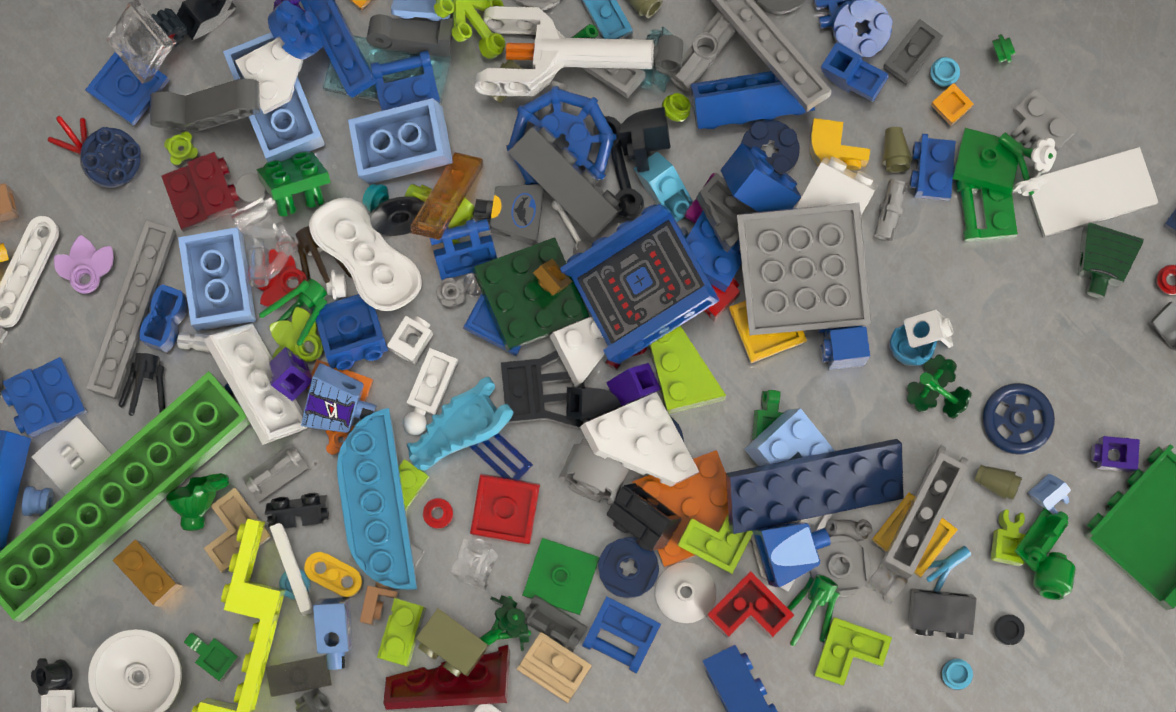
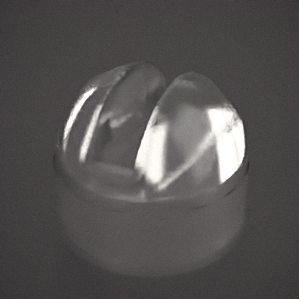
[463,272,482,297]

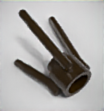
[295,226,352,283]

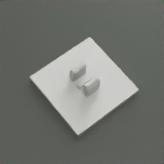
[32,416,112,495]

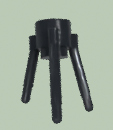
[118,353,166,416]

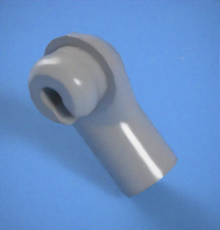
[826,519,872,541]

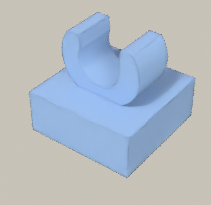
[1028,473,1071,514]

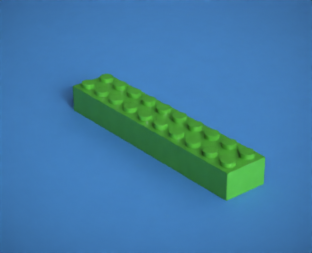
[0,371,251,622]

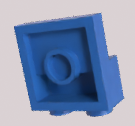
[313,294,389,370]
[1,357,88,438]

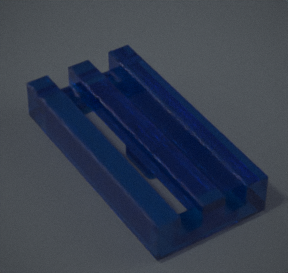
[469,433,533,480]

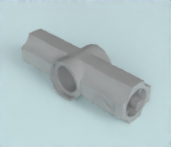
[668,10,737,92]

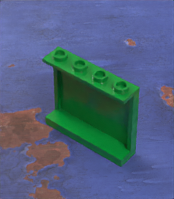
[1084,444,1176,611]

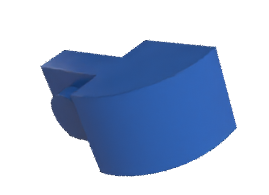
[821,43,889,102]

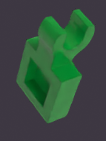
[752,390,783,441]
[184,632,239,681]

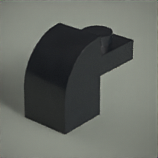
[176,0,236,41]
[619,107,671,173]
[566,387,622,422]

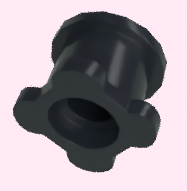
[31,658,73,696]

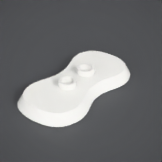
[309,197,422,311]

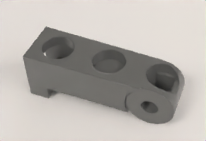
[366,14,453,57]

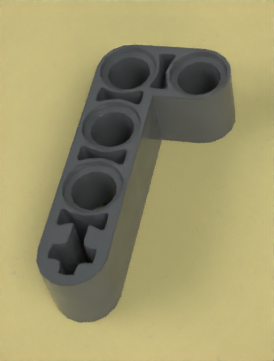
[150,79,260,133]

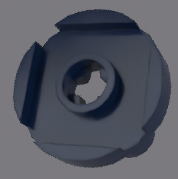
[741,120,800,175]
[598,537,659,599]

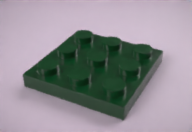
[472,237,590,351]

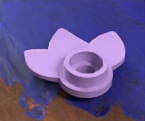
[54,235,114,294]

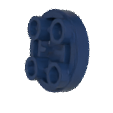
[80,127,141,188]

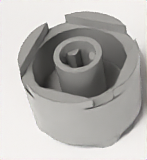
[558,439,629,504]

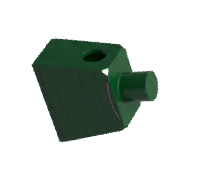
[1078,222,1144,299]

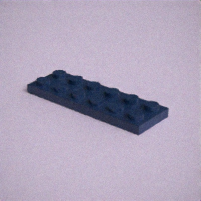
[726,439,904,534]

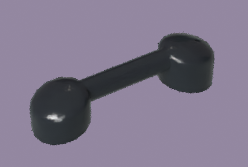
[593,116,644,219]

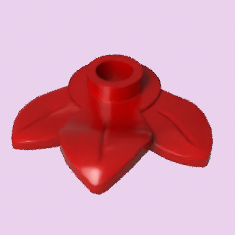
[249,249,308,307]

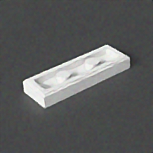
[270,523,313,616]

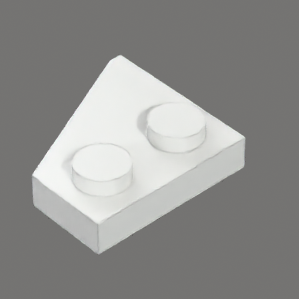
[550,317,608,387]

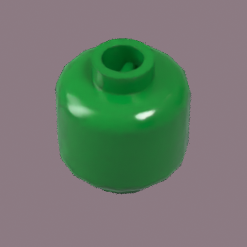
[1033,552,1076,600]

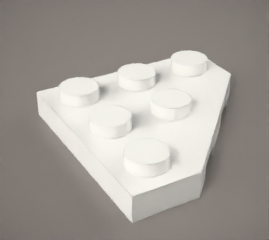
[580,392,699,487]

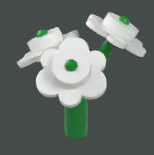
[998,132,1057,196]

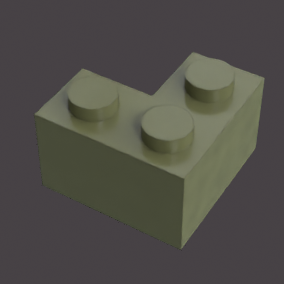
[416,608,489,677]

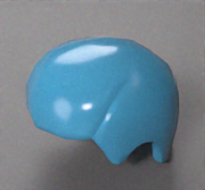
[890,321,937,366]

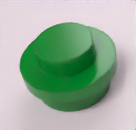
[992,34,1016,63]

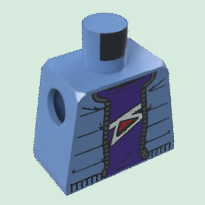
[301,363,377,433]
[313,597,352,670]

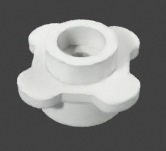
[326,270,347,301]

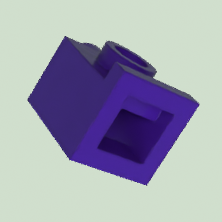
[269,347,312,402]
[1091,436,1140,473]

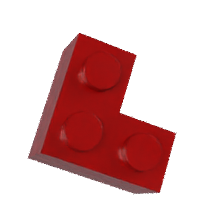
[706,571,794,639]

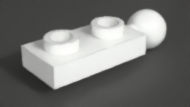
[403,348,458,435]

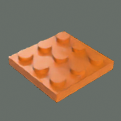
[632,450,728,568]

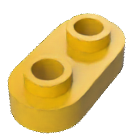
[304,552,363,597]

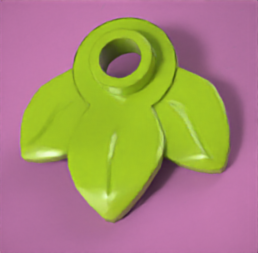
[269,307,324,362]

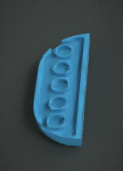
[337,408,418,590]

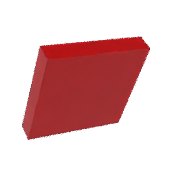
[470,473,540,545]

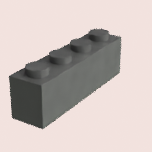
[508,126,622,237]

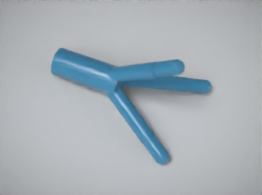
[926,546,971,591]

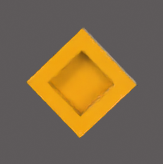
[931,83,974,126]

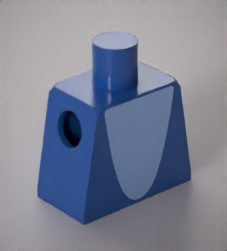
[752,522,831,588]

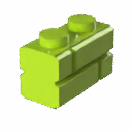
[377,598,426,667]

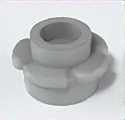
[436,278,465,307]

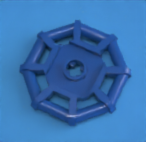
[506,86,617,190]

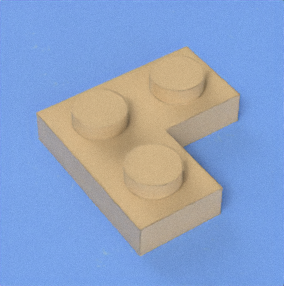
[204,488,272,573]

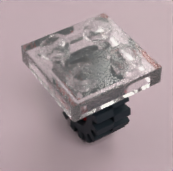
[106,0,187,84]

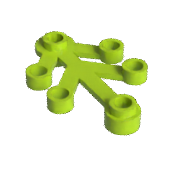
[434,0,506,59]

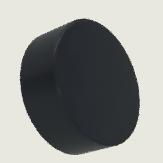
[992,615,1025,646]

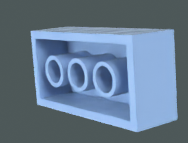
[223,32,325,162]

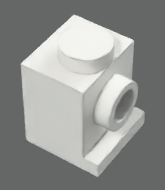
[387,316,433,366]

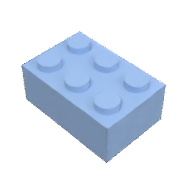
[348,98,453,184]
[178,227,256,331]

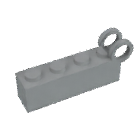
[880,445,968,579]

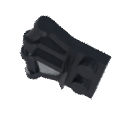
[501,350,587,429]

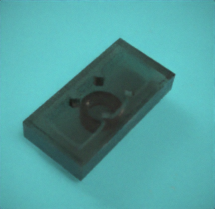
[266,655,332,697]

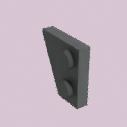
[696,173,758,252]

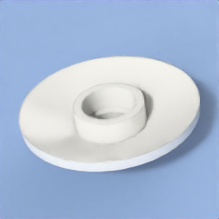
[655,562,716,624]

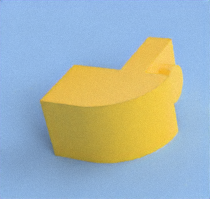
[809,118,870,170]

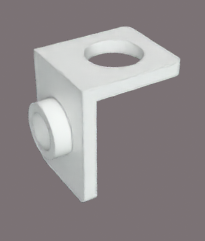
[904,310,954,348]

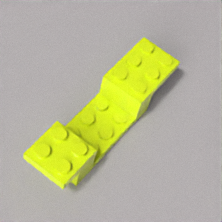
[192,519,286,712]

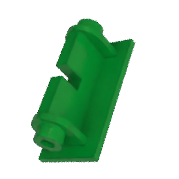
[1014,508,1069,572]

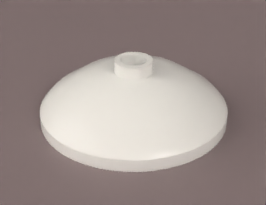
[88,629,182,712]

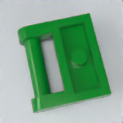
[956,181,1018,242]

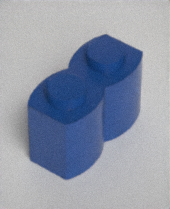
[139,284,188,353]

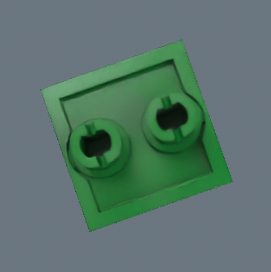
[256,152,331,217]

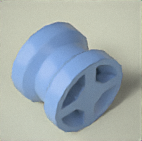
[22,486,54,517]

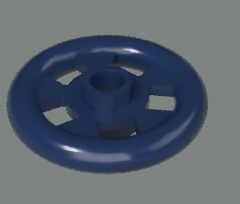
[982,383,1055,455]

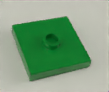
[952,127,1022,195]
[522,538,600,616]

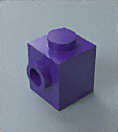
[606,363,661,407]

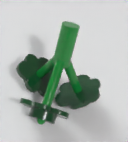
[906,354,972,419]
[479,595,531,651]

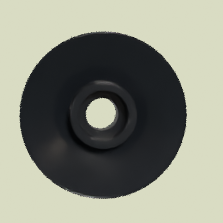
[370,197,430,236]

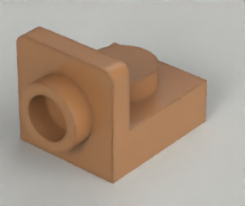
[359,582,399,626]

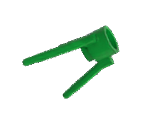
[259,278,328,346]
[787,574,840,646]

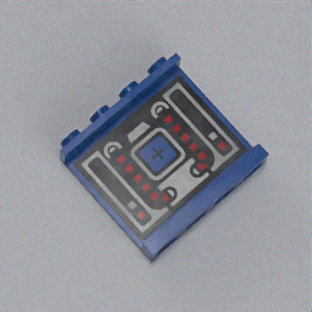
[560,204,720,364]

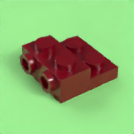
[161,152,240,232]

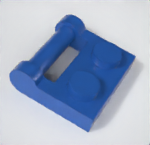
[370,50,441,111]
[582,596,661,674]

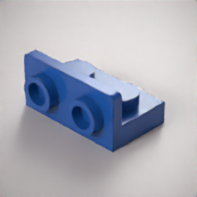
[910,133,956,201]

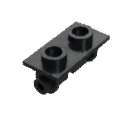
[265,493,329,528]

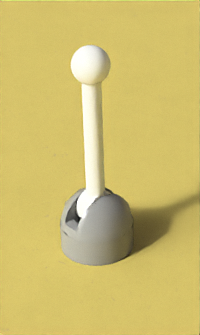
[552,200,592,255]

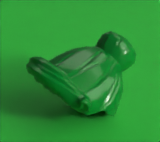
[166,473,229,531]

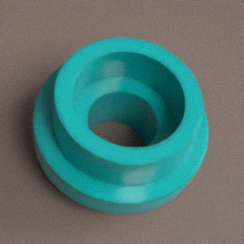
[362,184,389,212]

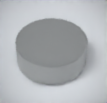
[236,173,267,204]

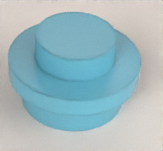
[930,57,960,87]
[942,659,973,690]

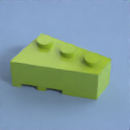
[649,326,726,415]

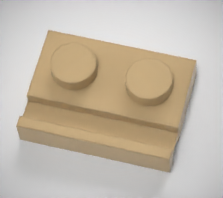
[516,632,592,703]

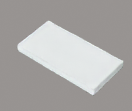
[1029,147,1159,238]
[204,323,307,445]

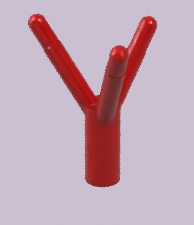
[47,116,87,155]

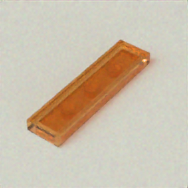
[411,152,483,240]

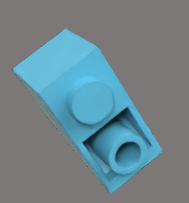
[634,152,693,222]

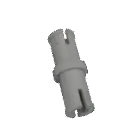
[874,179,908,241]

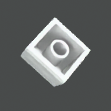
[796,157,878,216]

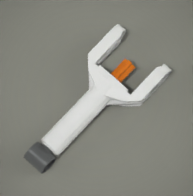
[474,6,683,97]

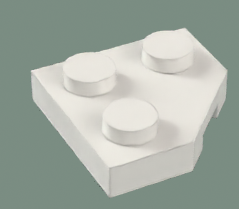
[235,37,303,115]

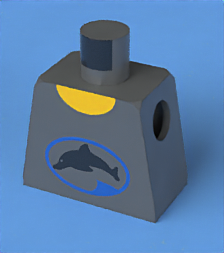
[474,184,545,245]

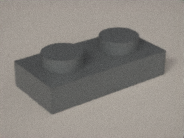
[883,19,943,84]

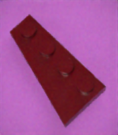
[383,645,510,710]

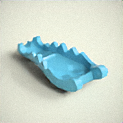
[407,377,513,471]

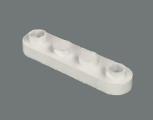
[0,216,59,328]

